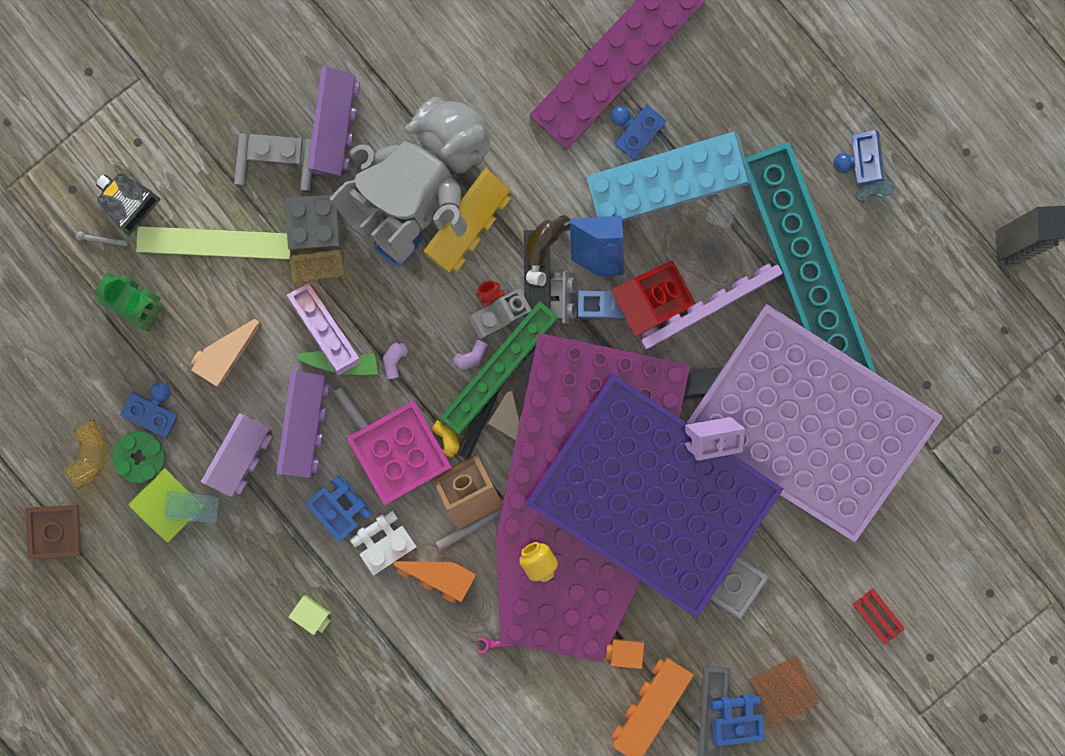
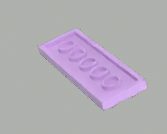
[639,264,783,352]

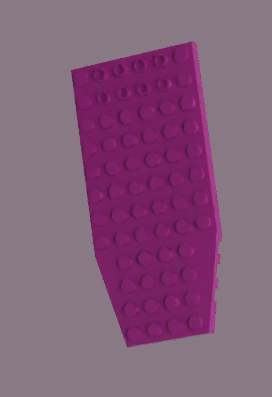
[496,333,690,662]

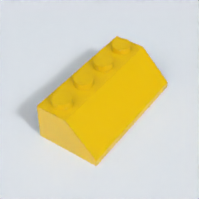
[424,168,512,274]

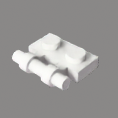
[350,511,417,576]

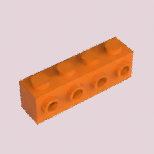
[610,657,694,756]

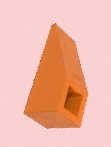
[393,561,476,604]

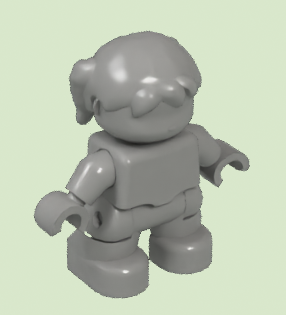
[329,97,490,263]

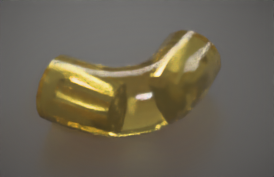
[64,419,107,490]

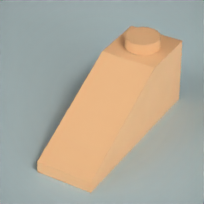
[191,319,262,388]

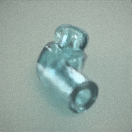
[855,180,894,203]

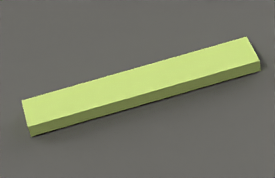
[136,226,291,260]

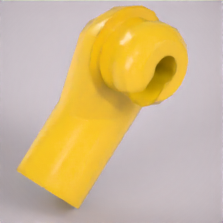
[431,420,460,457]

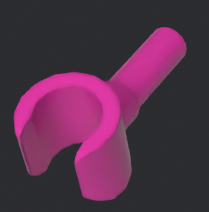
[475,637,512,653]

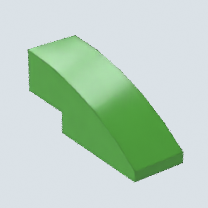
[297,351,379,377]

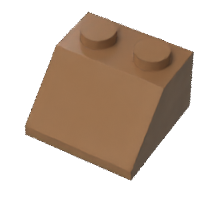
[432,455,502,530]

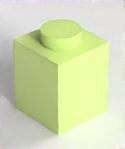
[289,595,331,635]

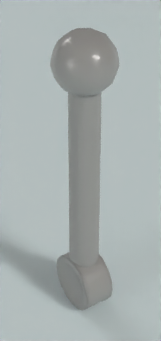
[75,231,128,247]

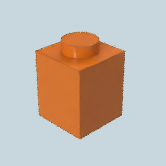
[606,639,644,669]

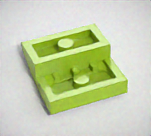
[128,467,204,543]

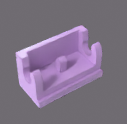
[685,417,745,460]

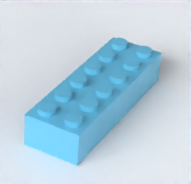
[586,132,752,222]

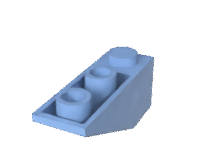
[578,291,627,320]

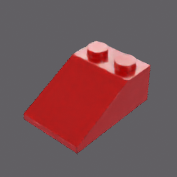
[611,260,696,336]

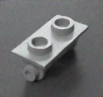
[550,272,578,325]

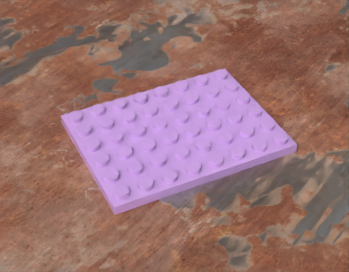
[687,304,942,542]

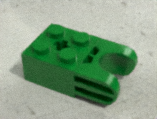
[94,273,164,332]

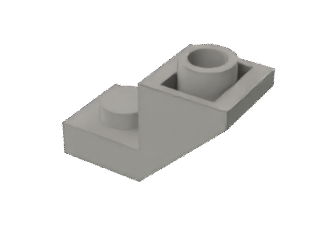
[468,288,531,340]

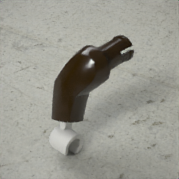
[526,215,570,286]

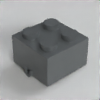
[285,195,344,253]

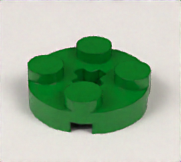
[113,432,166,483]

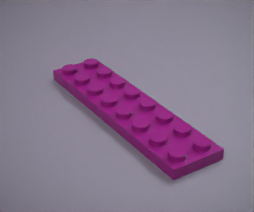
[529,0,705,151]

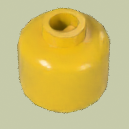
[519,542,558,582]

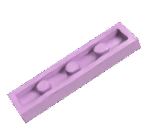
[287,283,360,375]

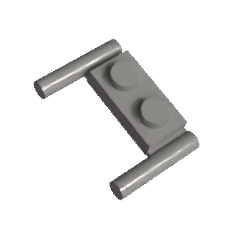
[234,133,312,192]

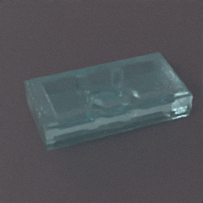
[164,491,219,523]

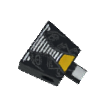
[96,173,161,236]

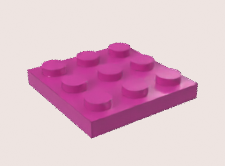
[346,400,452,505]

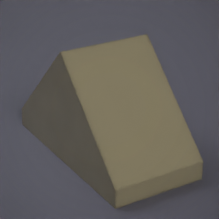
[488,391,519,441]

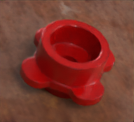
[476,280,504,306]

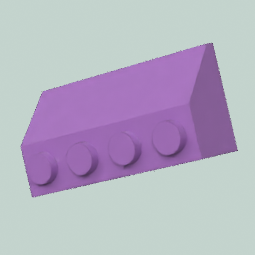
[308,66,360,179]
[276,370,330,478]

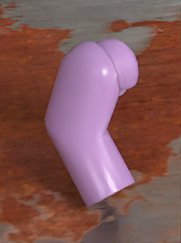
[453,340,488,370]
[383,343,408,380]

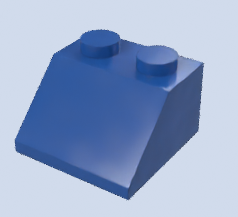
[570,216,624,276]

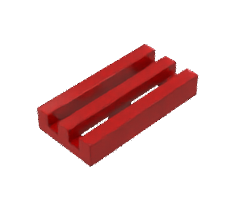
[853,588,905,645]

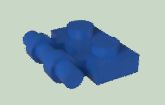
[305,475,372,542]
[710,694,765,746]

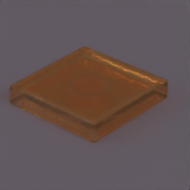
[750,656,820,725]

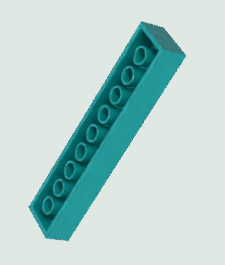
[745,142,877,374]

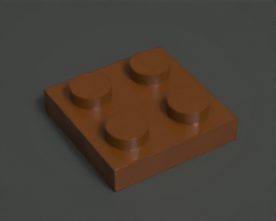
[25,505,81,559]

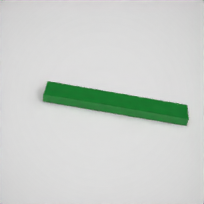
[439,301,560,436]

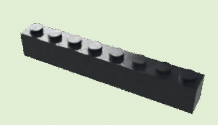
[995,206,1065,265]

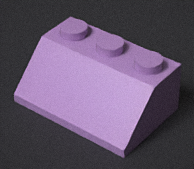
[201,413,273,497]

